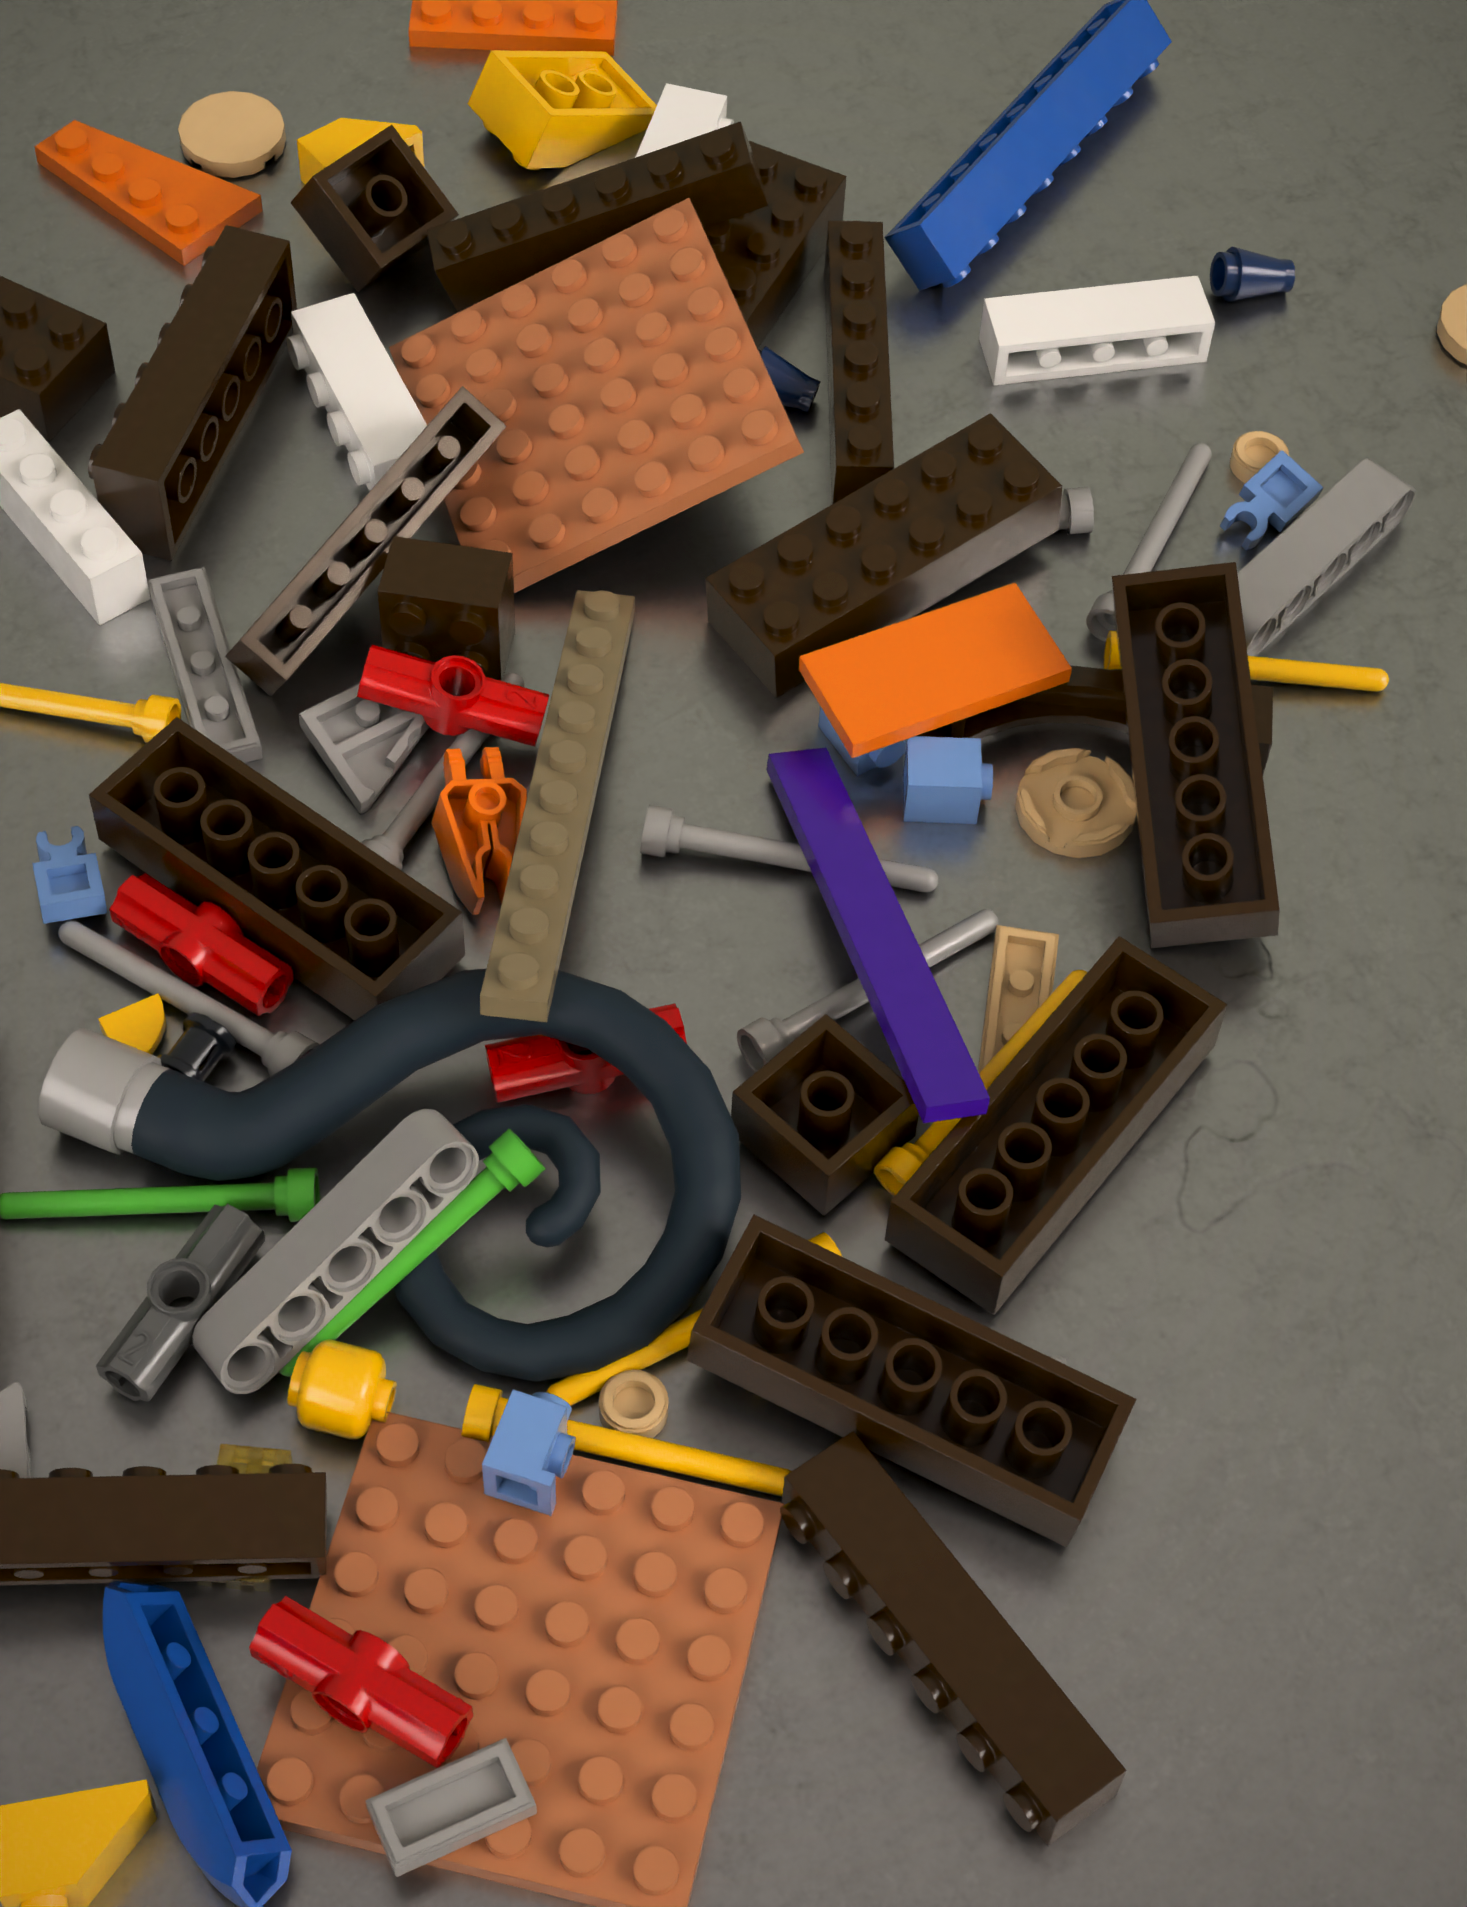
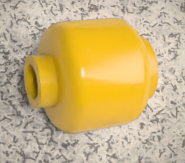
[287,1340,397,1440]

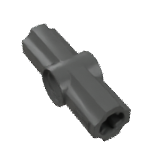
[96,1204,265,1402]

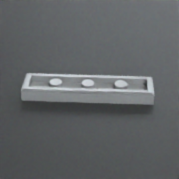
[147,567,263,763]

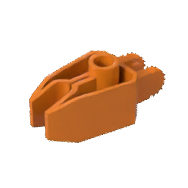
[431,747,527,915]

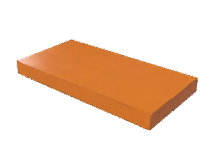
[798,583,1072,758]

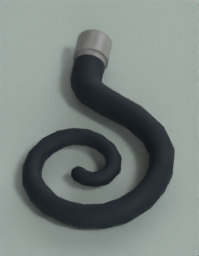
[38,969,741,1382]

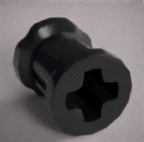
[157,1013,236,1082]

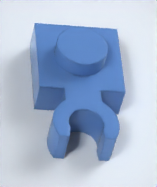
[1220,450,1324,551]
[32,826,107,924]

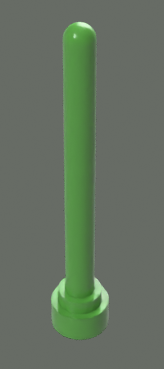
[279,1128,546,1377]
[0,1168,320,1222]

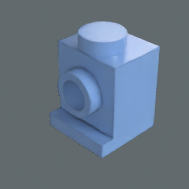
[482,1389,576,1516]

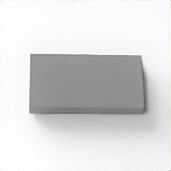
[365,1738,537,1877]

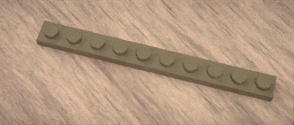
[480,590,635,1022]

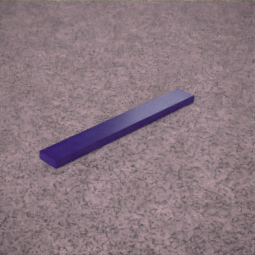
[766,747,990,1123]

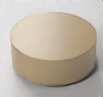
[1230,431,1289,483]
[599,1370,669,1438]

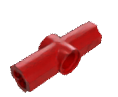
[357,645,549,747]
[109,873,294,1016]
[485,1003,687,1103]
[249,1596,473,1768]

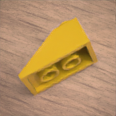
[467,50,657,170]

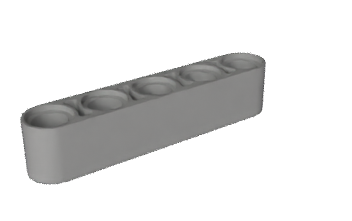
[1237,459,1416,656]
[192,1109,479,1394]

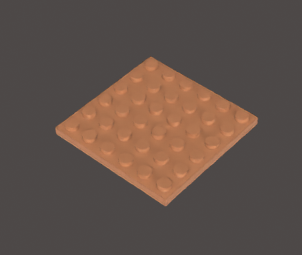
[389,198,804,593]
[257,1411,784,1907]

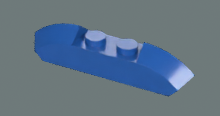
[103,1581,292,1907]

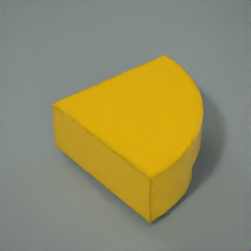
[98,993,166,1054]

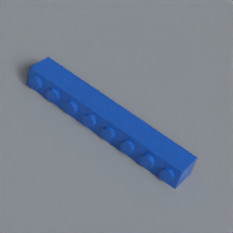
[884,0,1172,291]

